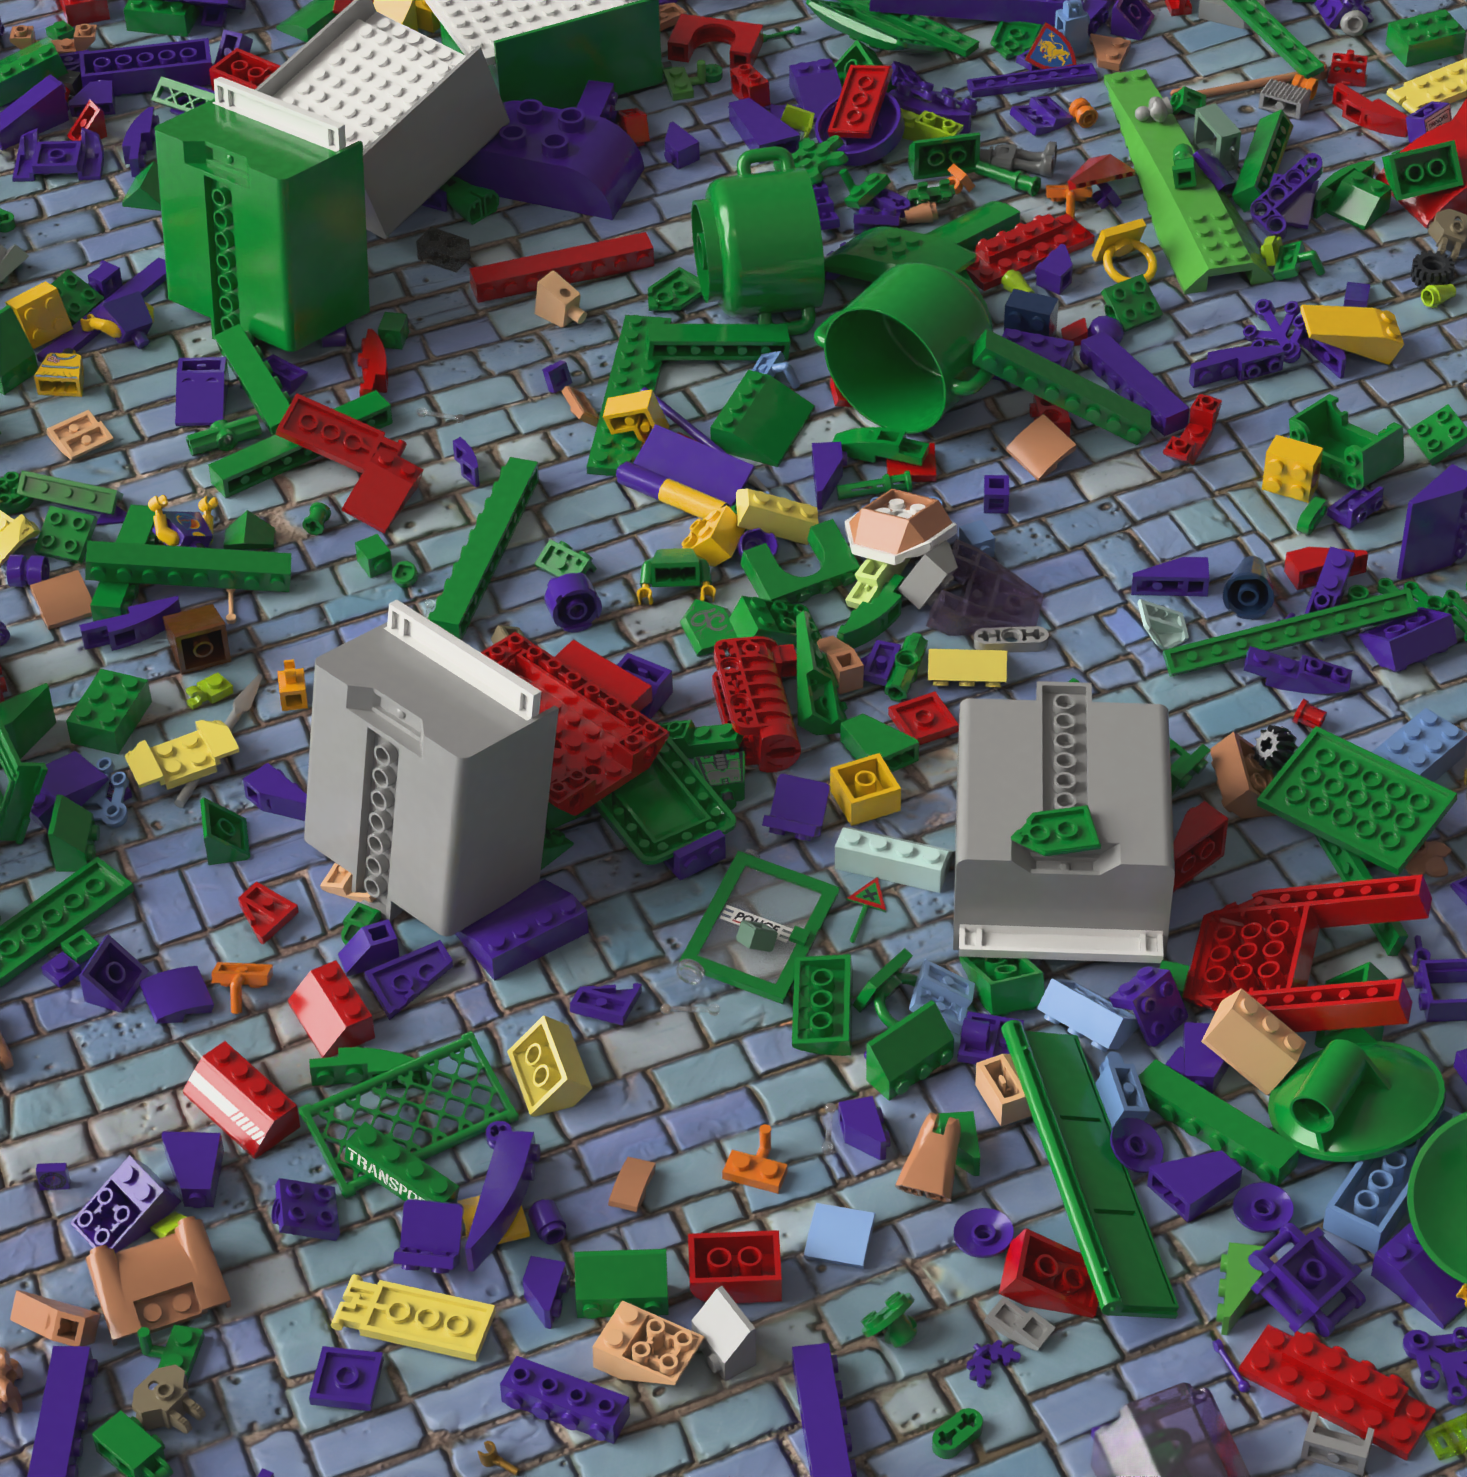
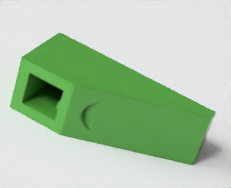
[1216,1242,1264,1335]

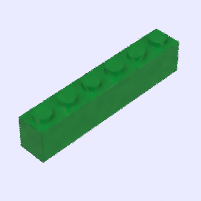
[1232,109,1294,212]
[214,324,292,436]
[645,324,790,360]
[90,504,158,622]
[1138,1059,1299,1186]

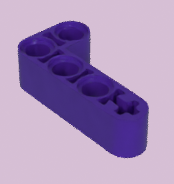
[1250,153,1323,239]

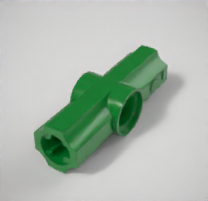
[186,415,262,456]
[885,633,928,702]

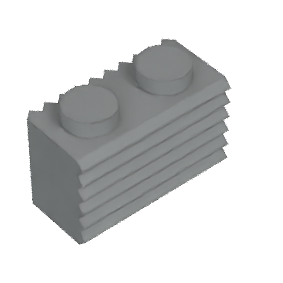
[1258,78,1311,120]

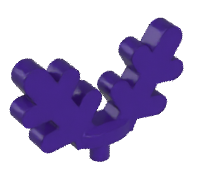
[966,1340,1021,1388]

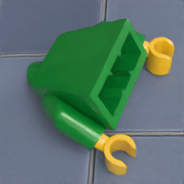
[637,548,716,605]

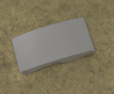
[984,1296,1056,1351]

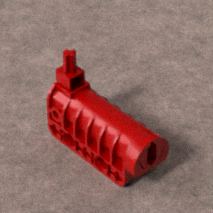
[712,636,801,773]

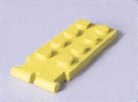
[1386,58,1467,114]
[331,1274,496,1362]

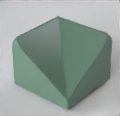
[736,920,778,952]

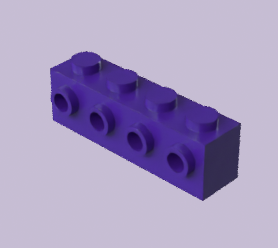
[500,1356,630,1444]

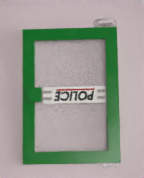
[676,849,840,1004]

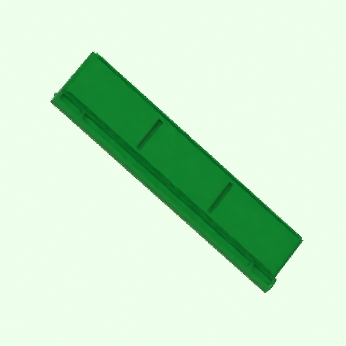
[1001,1020,1179,1319]

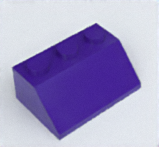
[1359,607,1457,672]

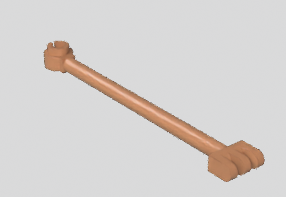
[1170,61,1328,98]

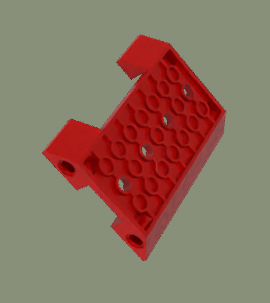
[481,632,670,816]

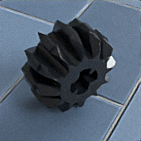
[1252,725,1299,771]

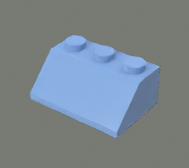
[1037,978,1139,1052]

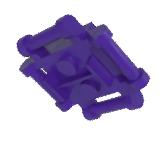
[1248,1222,1366,1337]

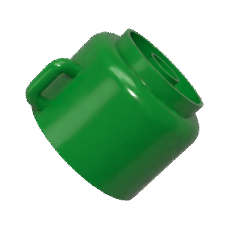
[691,146,825,336]
[814,262,995,434]

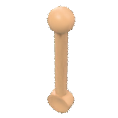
[226,589,237,624]

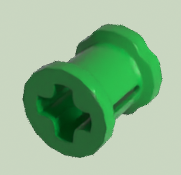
[302,502,331,535]

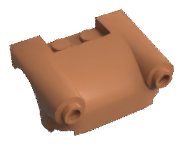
[86,1216,231,1346]

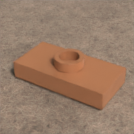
[562,386,599,427]

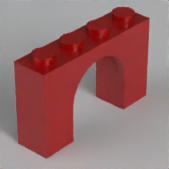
[667,14,763,69]

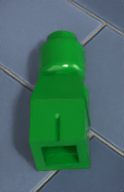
[1172,143,1197,189]

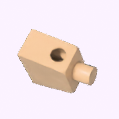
[534,271,587,327]

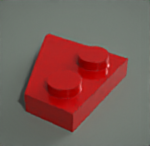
[238,881,299,945]

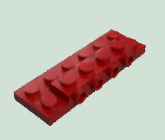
[965,213,1095,291]
[1238,1324,1436,1461]

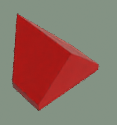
[67,100,108,141]

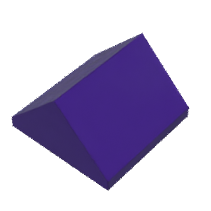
[1110,0,1155,40]
[79,934,149,1012]

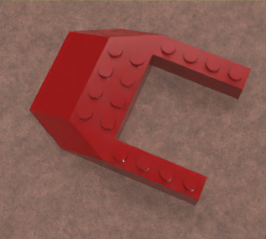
[1183,874,1432,1032]

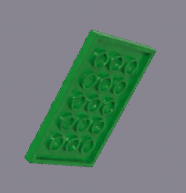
[1257,726,1457,876]

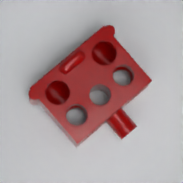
[1327,50,1368,87]

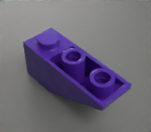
[243,763,307,821]

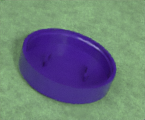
[815,92,905,166]

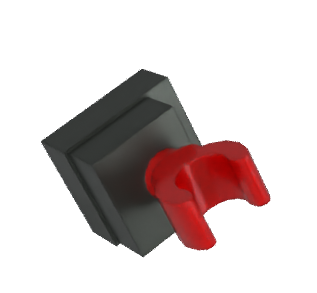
[57,70,83,102]

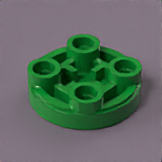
[0,471,34,514]

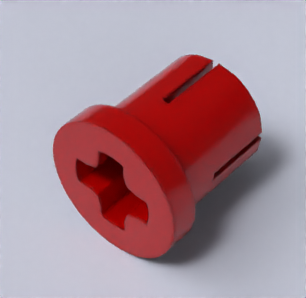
[1292,699,1327,729]

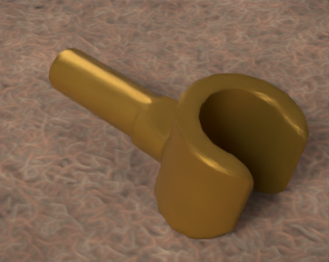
[477,1441,520,1476]

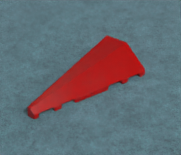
[1067,154,1136,191]

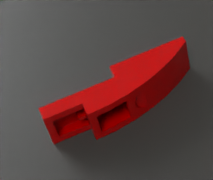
[1332,82,1408,138]
[358,329,388,397]

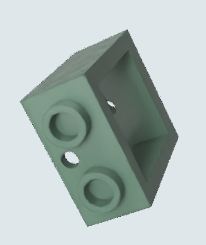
[1193,103,1241,171]

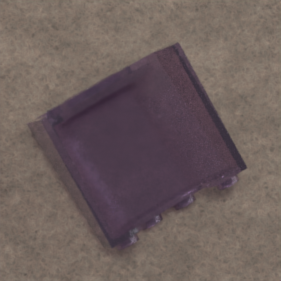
[1091,1382,1251,1477]

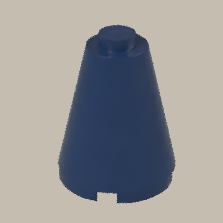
[1223,556,1275,619]

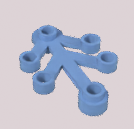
[81,757,129,828]

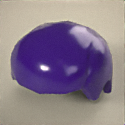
[1088,316,1124,344]
[738,528,779,557]

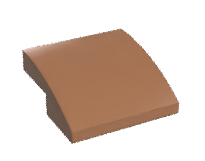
[1006,414,1076,481]
[30,570,92,630]

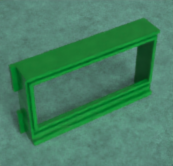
[0,718,48,844]

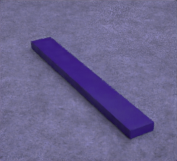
[37,257,167,363]

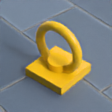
[1092,218,1157,283]

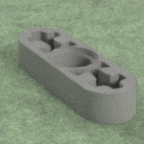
[974,626,1049,653]

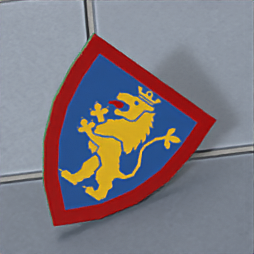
[1024,22,1077,69]

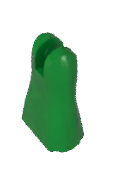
[440,176,500,225]

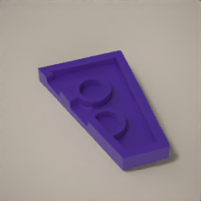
[364,940,453,1020]

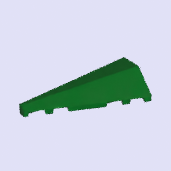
[796,610,848,735]

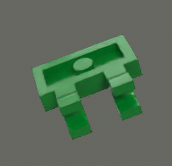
[907,179,955,206]

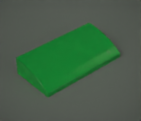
[276,0,338,43]
[926,201,1020,251]
[792,954,853,1056]

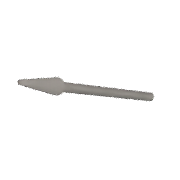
[174,674,263,808]

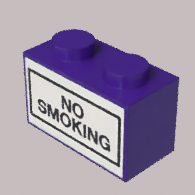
[1406,101,1452,143]

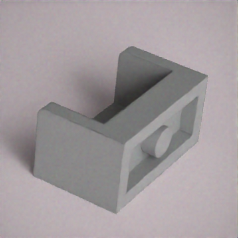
[1301,1411,1375,1476]

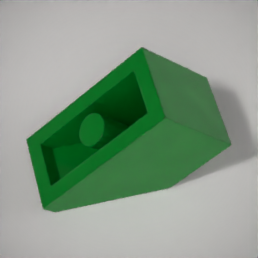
[936,1111,980,1176]

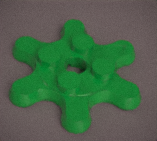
[774,135,848,185]

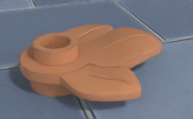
[1405,841,1451,878]

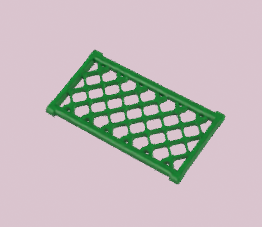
[298,1031,519,1199]

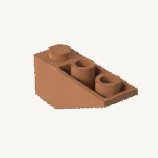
[817,636,864,694]
[10,1290,101,1346]

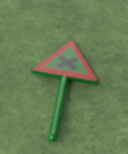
[846,877,886,943]

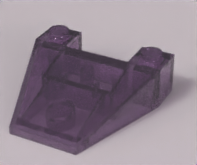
[926,539,1044,636]

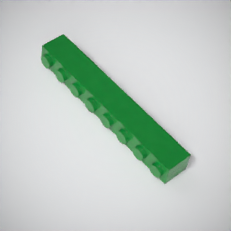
[972,329,1151,445]
[208,390,393,499]
[85,541,292,592]

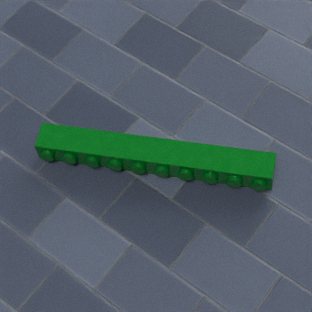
[428,457,539,640]

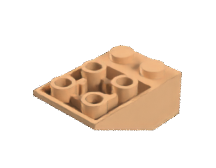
[975,1054,1032,1127]
[593,1301,704,1385]

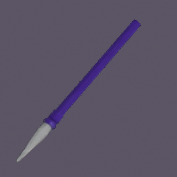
[640,387,773,495]

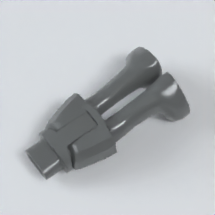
[980,141,1057,177]

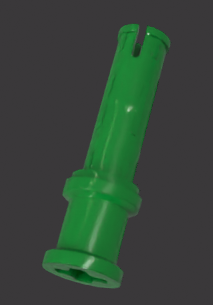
[975,160,1041,196]
[836,471,912,500]

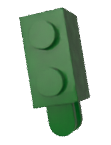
[92,1410,173,1477]

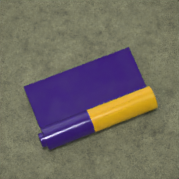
[616,424,755,519]

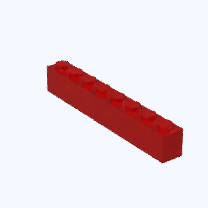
[469,232,654,303]

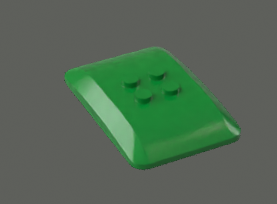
[806,0,945,54]
[824,227,977,282]
[589,736,736,865]

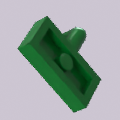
[839,168,891,209]
[1273,241,1325,281]
[137,1325,205,1383]

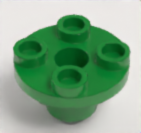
[861,1291,917,1348]

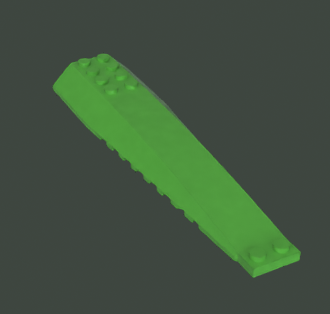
[1104,69,1274,295]

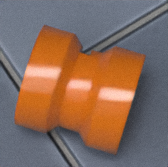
[1291,74,1319,100]
[1069,98,1098,128]

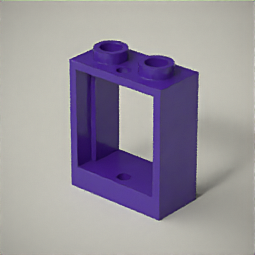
[1414,959,1467,1022]

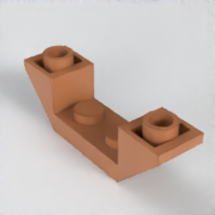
[9,24,98,54]

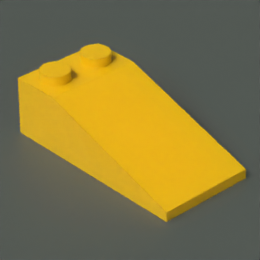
[1300,305,1404,365]

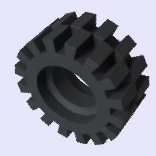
[1411,250,1455,289]

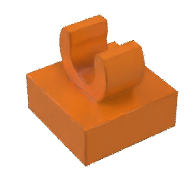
[947,163,975,195]

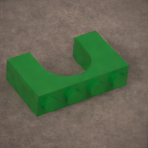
[740,519,860,604]

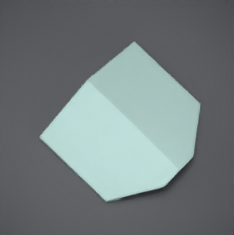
[1138,599,1189,650]

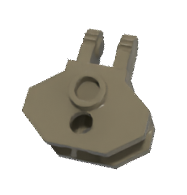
[1428,209,1467,262]
[132,1365,206,1434]

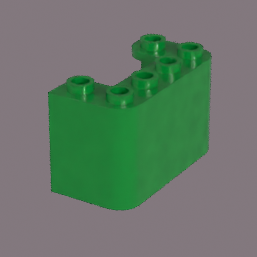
[1289,394,1404,490]

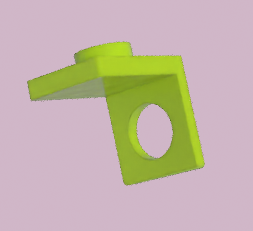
[781,104,815,138]

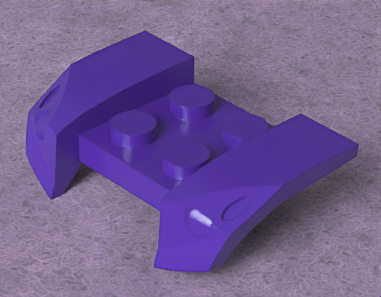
[12,128,104,182]

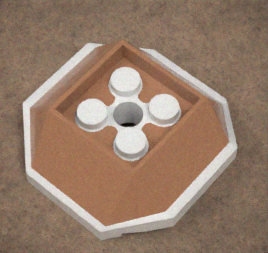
[845,489,957,565]

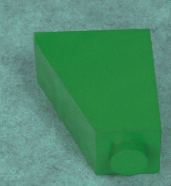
[840,713,919,773]

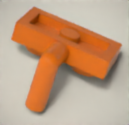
[1046,185,1092,218]
[212,962,273,1014]
[722,1124,788,1194]

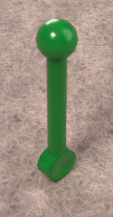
[763,26,802,42]

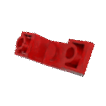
[1163,393,1222,465]

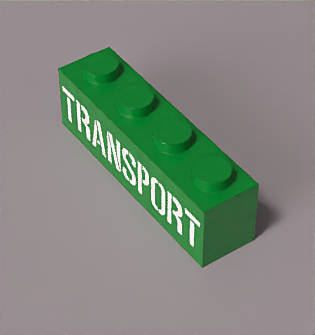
[344,1122,460,1203]

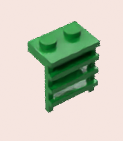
[1170,738,1211,796]

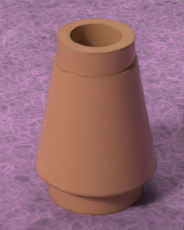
[904,200,939,224]

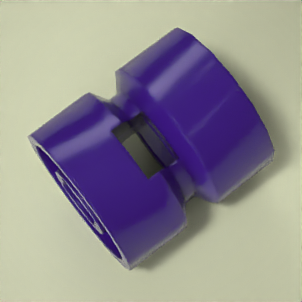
[6,554,50,587]

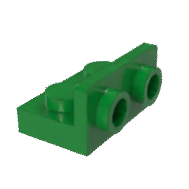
[534,539,597,578]

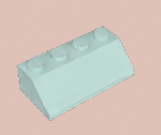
[835,827,955,893]

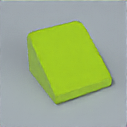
[150,1211,187,1238]

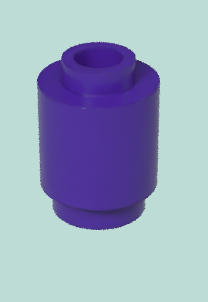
[528,1199,566,1245]

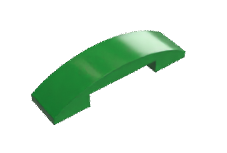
[1313,160,1375,219]

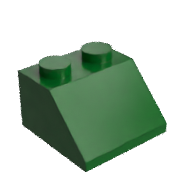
[1326,170,1392,230]
[48,795,100,872]

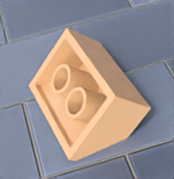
[1201,988,1306,1095]

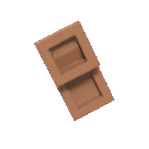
[608,1157,656,1212]

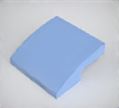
[909,959,975,1034]
[804,1203,876,1269]

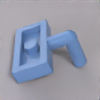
[752,351,801,389]

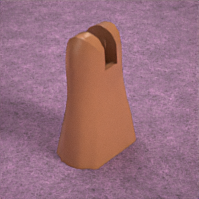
[895,1112,961,1203]

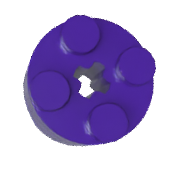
[544,573,602,633]

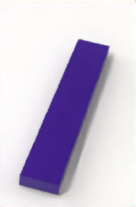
[967,63,1098,98]

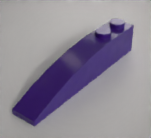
[465,1131,541,1272]

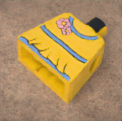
[34,348,84,397]

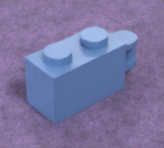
[1055,0,1090,55]
[1095,1051,1150,1129]

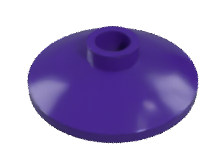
[1110,1118,1164,1173]
[1233,1182,1294,1233]
[953,1208,1014,1258]

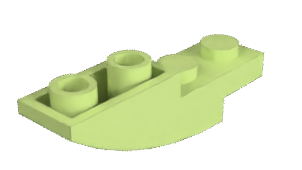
[845,558,911,609]

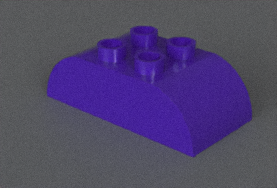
[453,99,644,220]

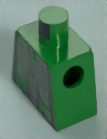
[694,751,745,810]

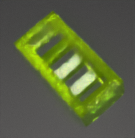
[1424,1412,1467,1461]

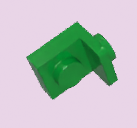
[1170,86,1206,115]

